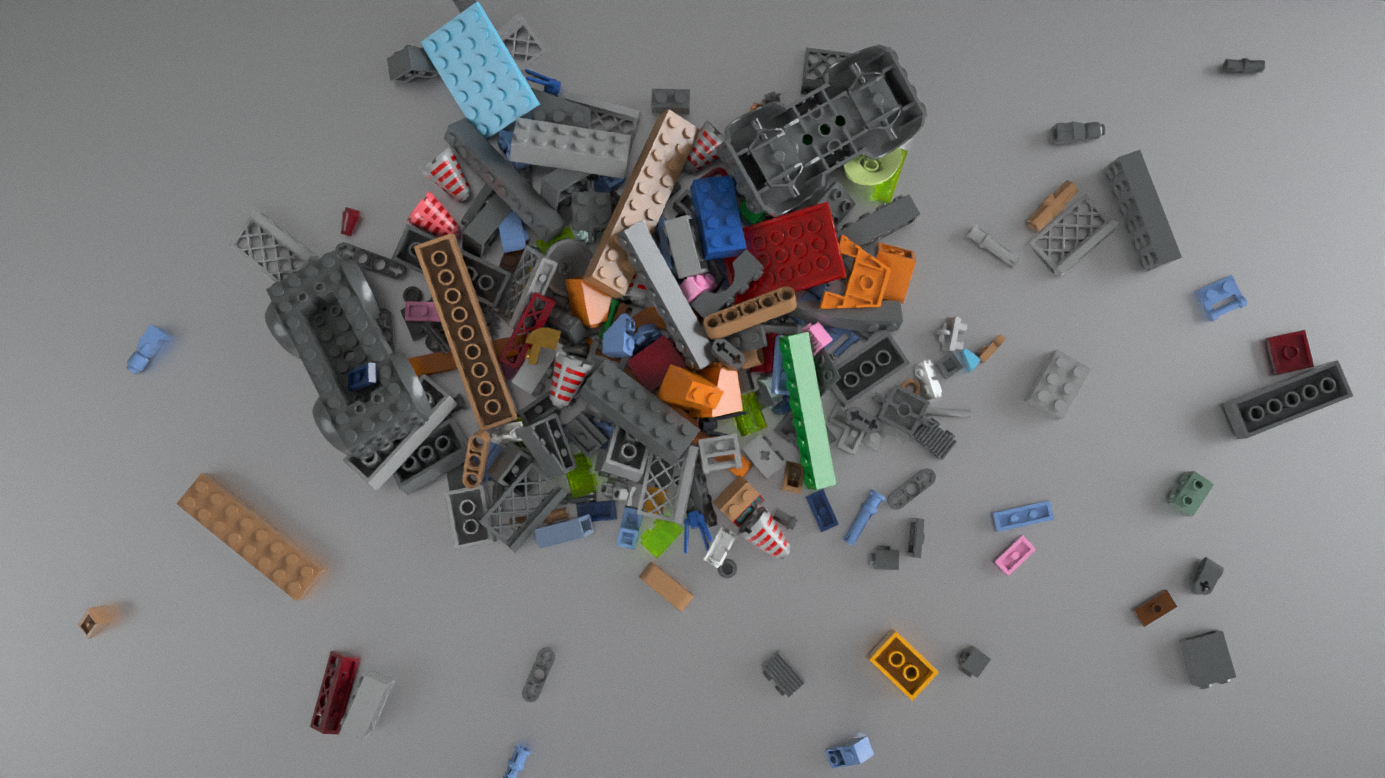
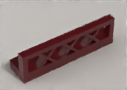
[499,291,556,370]
[310,651,360,735]

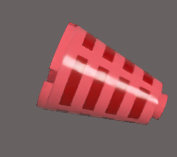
[406,191,461,239]

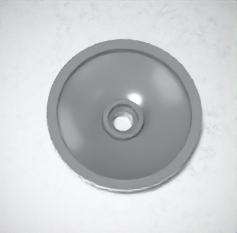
[545,238,593,296]

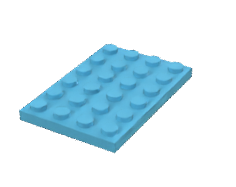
[420,2,540,140]

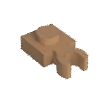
[977,334,1006,364]

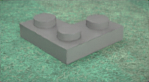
[828,404,870,455]
[861,408,909,451]

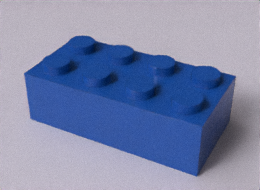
[690,175,746,260]

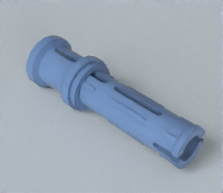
[843,489,886,546]
[503,744,531,778]

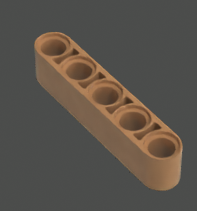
[704,286,797,340]

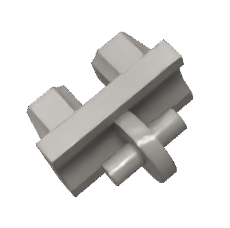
[934,317,967,352]
[600,478,636,506]

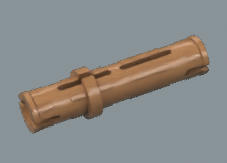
[509,507,569,530]

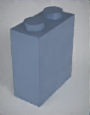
[534,514,594,549]

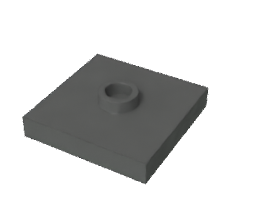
[907,518,925,558]

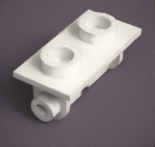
[914,360,942,400]
[490,421,523,444]
[703,526,736,568]

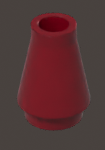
[340,207,361,236]

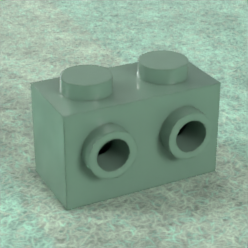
[1167,471,1214,516]

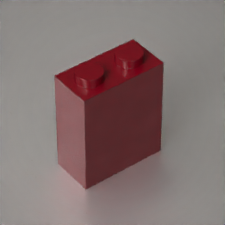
[627,335,687,393]

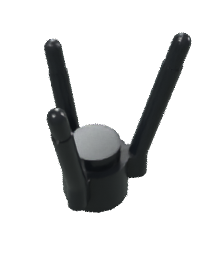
[699,411,747,436]

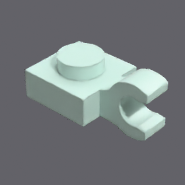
[757,376,783,409]

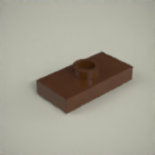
[1132,590,1177,627]

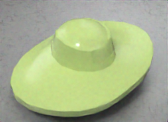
[843,147,902,185]

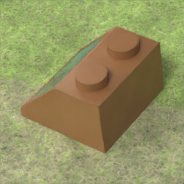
[712,475,765,528]

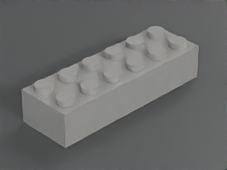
[510,117,631,179]
[343,374,457,491]

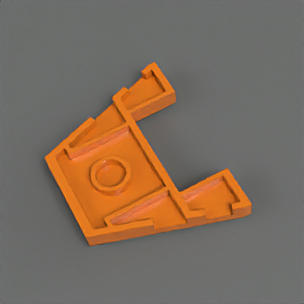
[819,235,891,309]

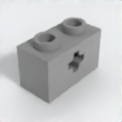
[742,435,785,479]

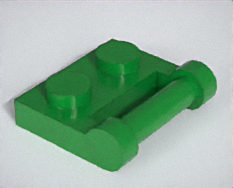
[599,300,621,340]

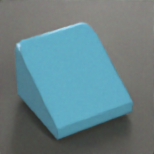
[960,349,980,373]

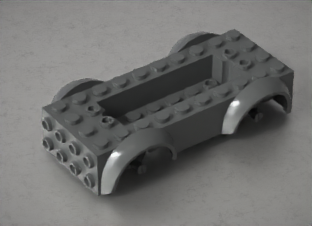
[717,44,928,217]
[265,250,431,460]

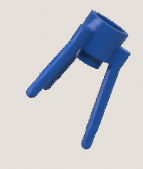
[525,69,561,97]
[684,510,713,554]

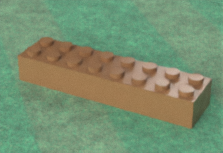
[176,473,327,601]

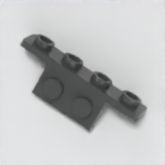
[674,455,717,528]

